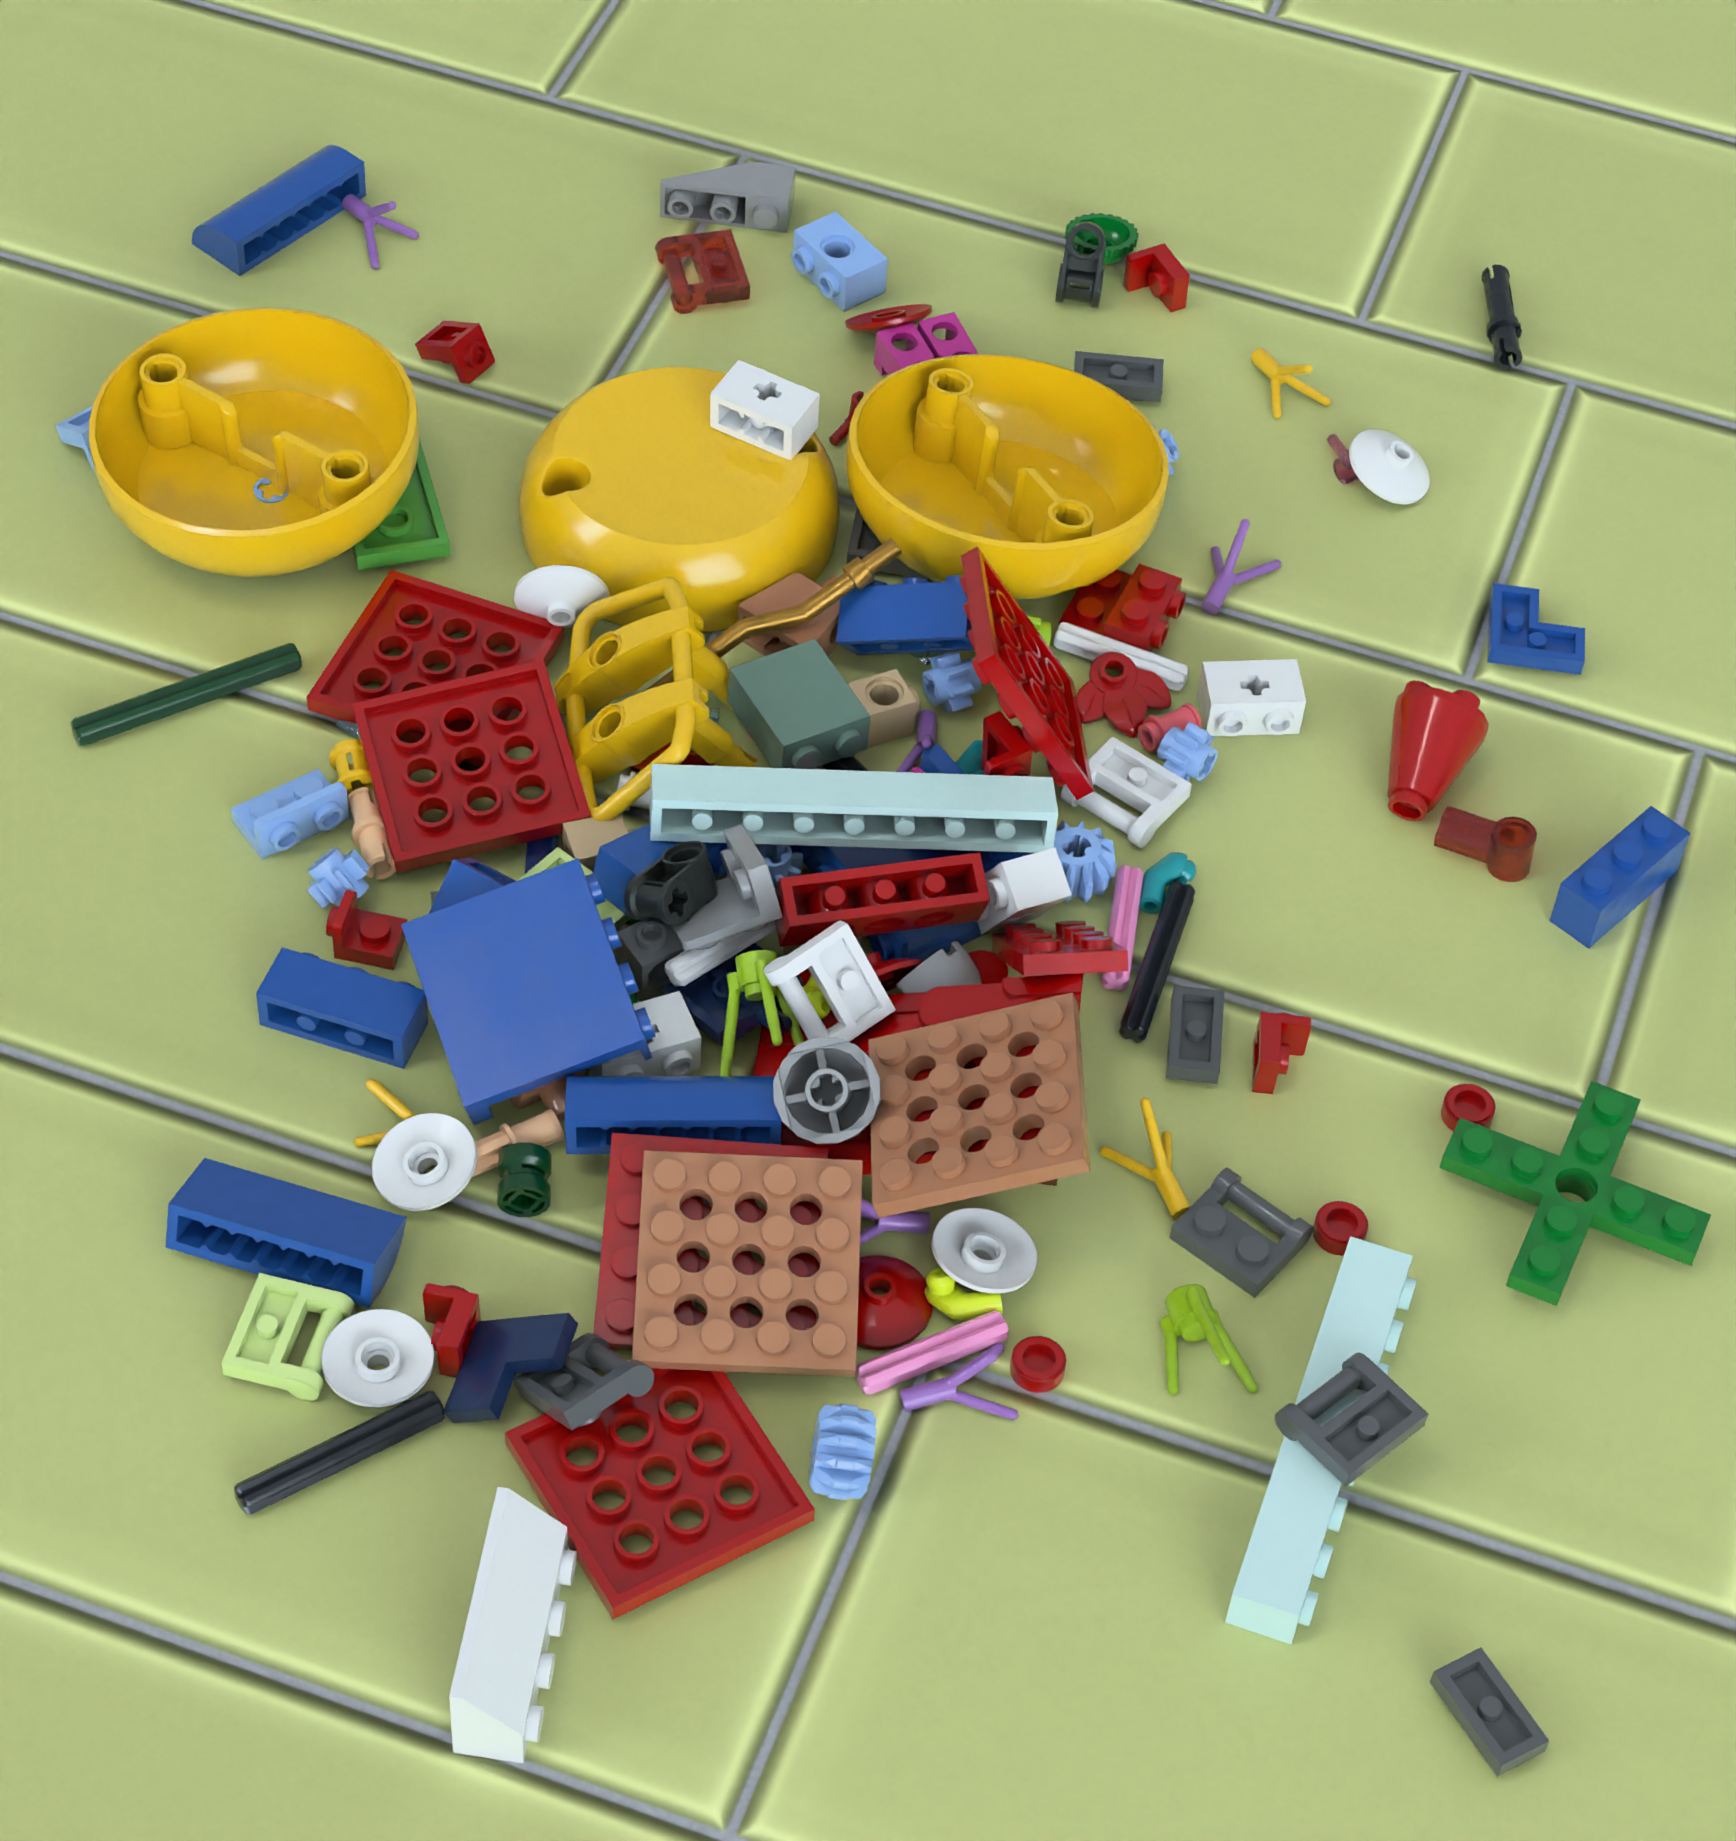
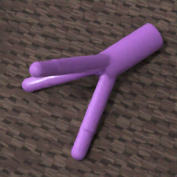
[342,194,419,269]
[1201,519,1281,614]
[896,710,937,772]
[860,1198,930,1245]
[899,1343,1018,1420]

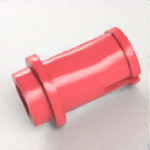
[1138,703,1202,752]

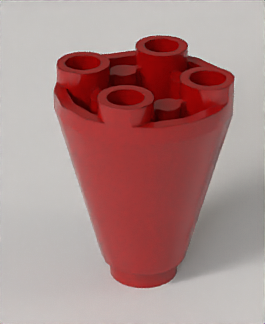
[1387,680,1489,821]

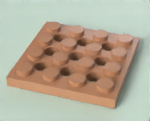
[869,992,1091,1218]
[632,1150,863,1377]

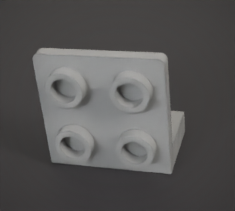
[671,824,783,951]

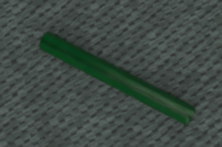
[71,643,302,746]

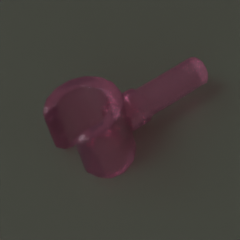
[1327,434,1359,484]

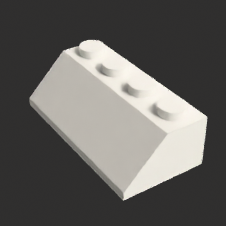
[449,1487,577,1763]

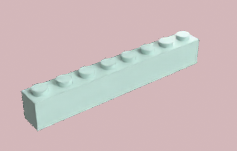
[649,764,1058,853]
[1225,1236,1417,1644]

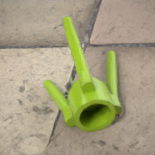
[720,950,804,1076]
[1159,1284,1258,1395]

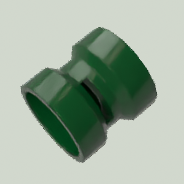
[497,1143,552,1217]

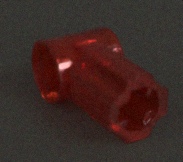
[1434,806,1537,882]

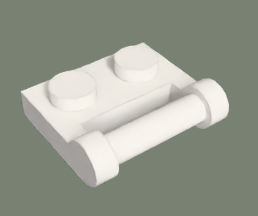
[1060,737,1192,848]
[763,920,896,1042]

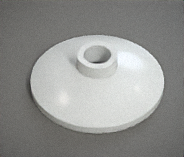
[1349,429,1430,505]
[514,565,610,628]
[372,1113,477,1211]
[931,1208,1038,1293]
[321,1309,434,1407]

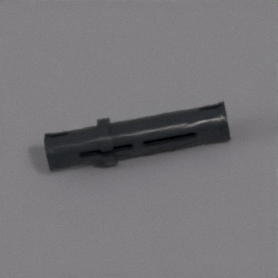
[1481,264,1522,369]

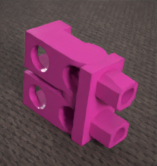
[874,312,978,376]

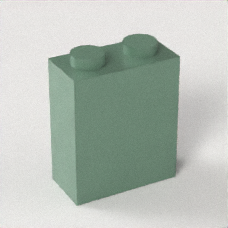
[727,639,870,769]

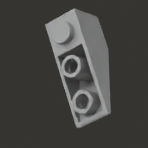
[660,161,795,233]

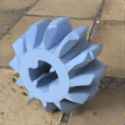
[1054,820,1117,904]
[809,1403,877,1500]

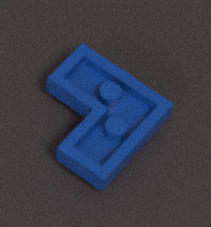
[1487,583,1585,675]

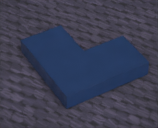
[444,1313,578,1423]

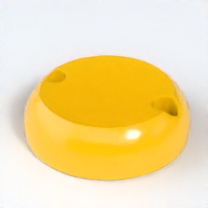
[89,307,419,577]
[846,354,1169,599]
[519,367,840,633]

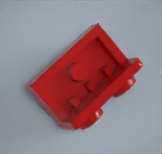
[981,711,1032,776]

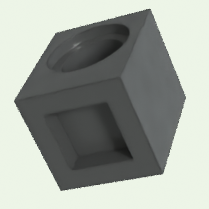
[616,917,684,1002]

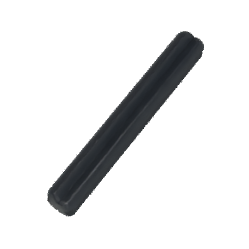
[1119,881,1195,1043]
[234,1391,445,1514]

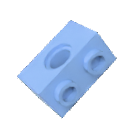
[791,212,888,311]

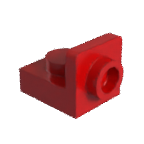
[1123,243,1190,312]
[415,320,495,384]
[326,890,407,970]
[1252,1012,1311,1094]
[422,1283,481,1378]

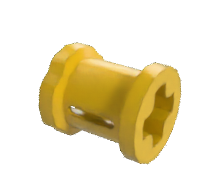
[329,738,374,801]

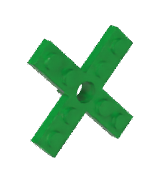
[1439,1081,1711,1306]

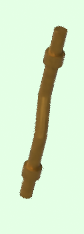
[646,538,902,690]

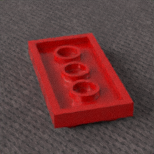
[992,921,1128,976]

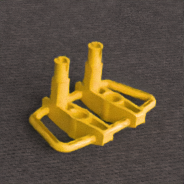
[554,577,758,821]

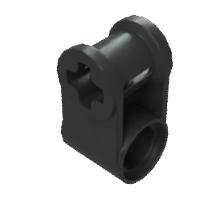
[1055,221,1106,308]
[624,841,719,926]

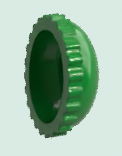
[1064,213,1139,265]

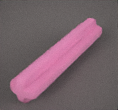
[1101,865,1144,992]
[855,1310,1009,1395]

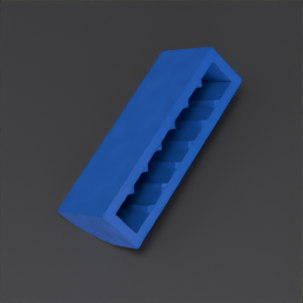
[192,145,366,276]
[565,1076,781,1154]
[165,1158,406,1308]

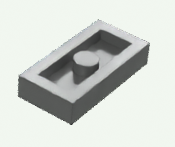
[1073,351,1164,402]
[1166,985,1225,1084]
[1430,1647,1549,1777]

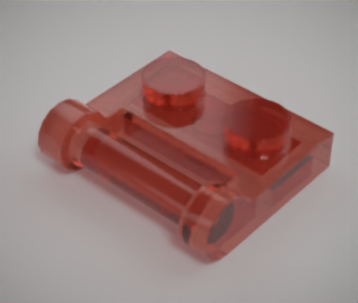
[655,229,750,314]

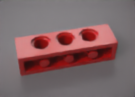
[775,852,990,947]

